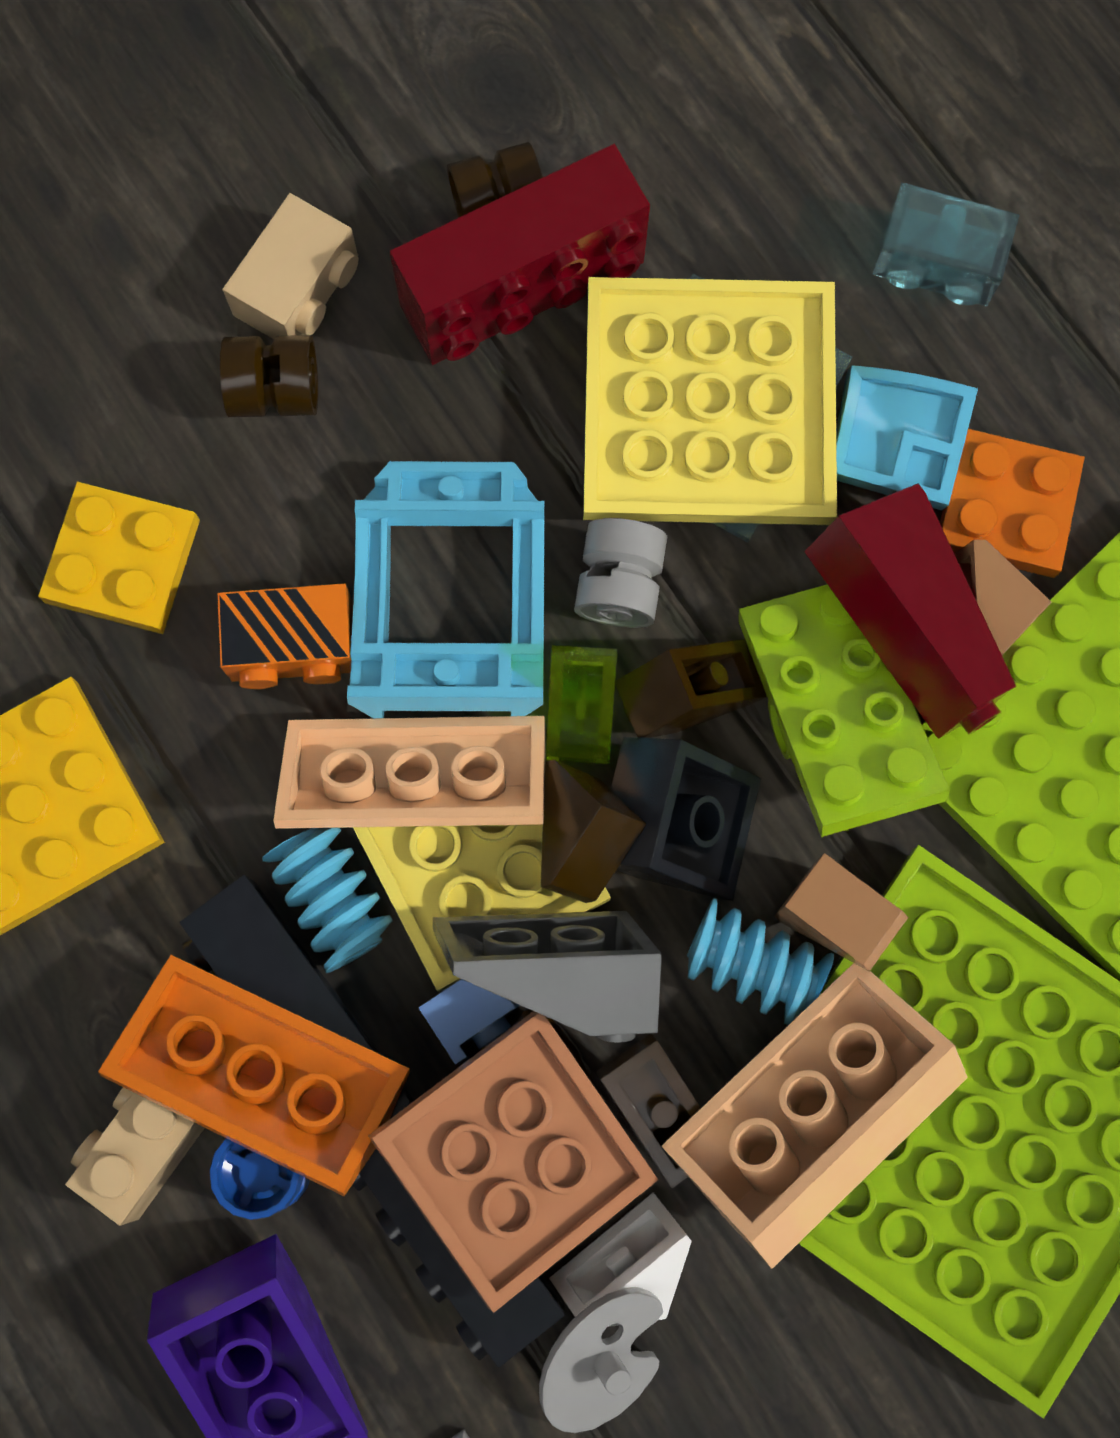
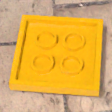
[0,677,165,935]

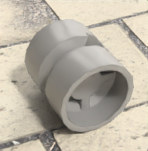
[574,518,667,628]

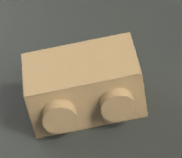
[222,193,359,339]

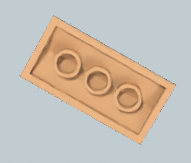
[273,716,545,829]

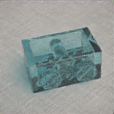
[872,182,1019,306]

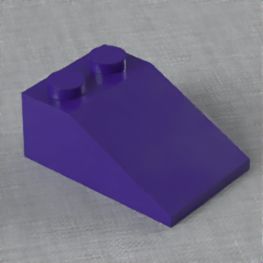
[147,1234,368,1438]

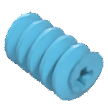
[262,828,393,973]
[687,898,834,1025]

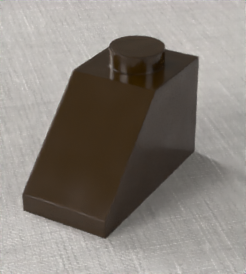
[615,640,767,738]

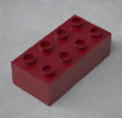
[390,143,650,365]

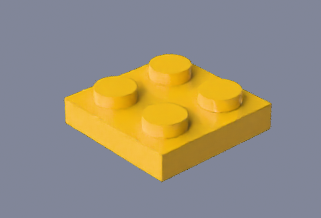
[38,482,200,634]

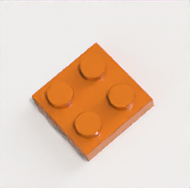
[940,429,1085,578]

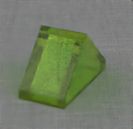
[546,645,617,764]

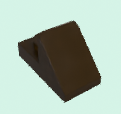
[595,1034,701,1188]

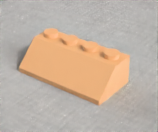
[662,963,968,1269]

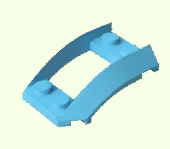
[347,461,544,719]

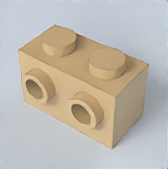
[65,1087,204,1226]

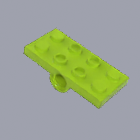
[739,584,950,837]

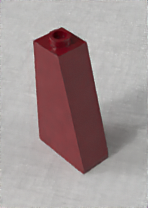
[804,483,1016,739]

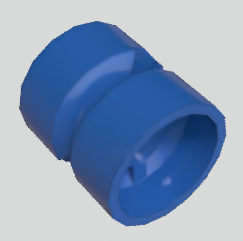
[210,1138,310,1220]

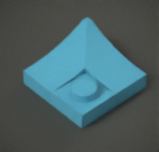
[836,365,978,511]

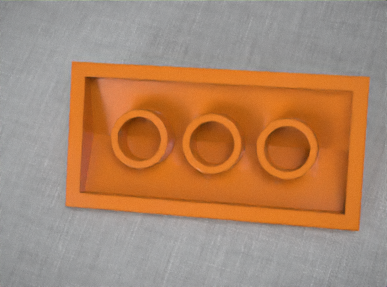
[98,955,410,1196]

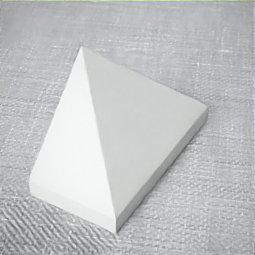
[549,1192,692,1327]

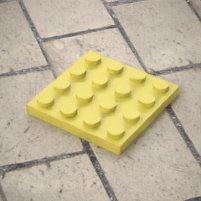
[583,277,837,525]

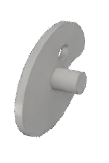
[539,1288,663,1433]

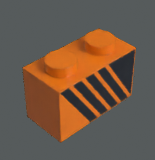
[218,583,353,689]

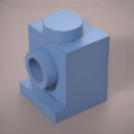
[419,979,521,1065]

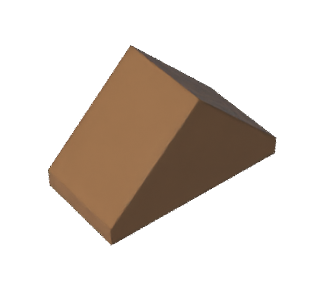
[955,540,1051,655]
[775,853,908,971]

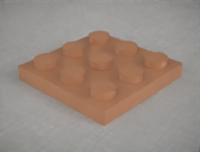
[368,1011,658,1313]

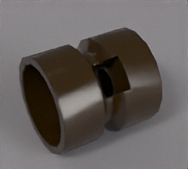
[447,142,543,218]
[220,335,318,417]

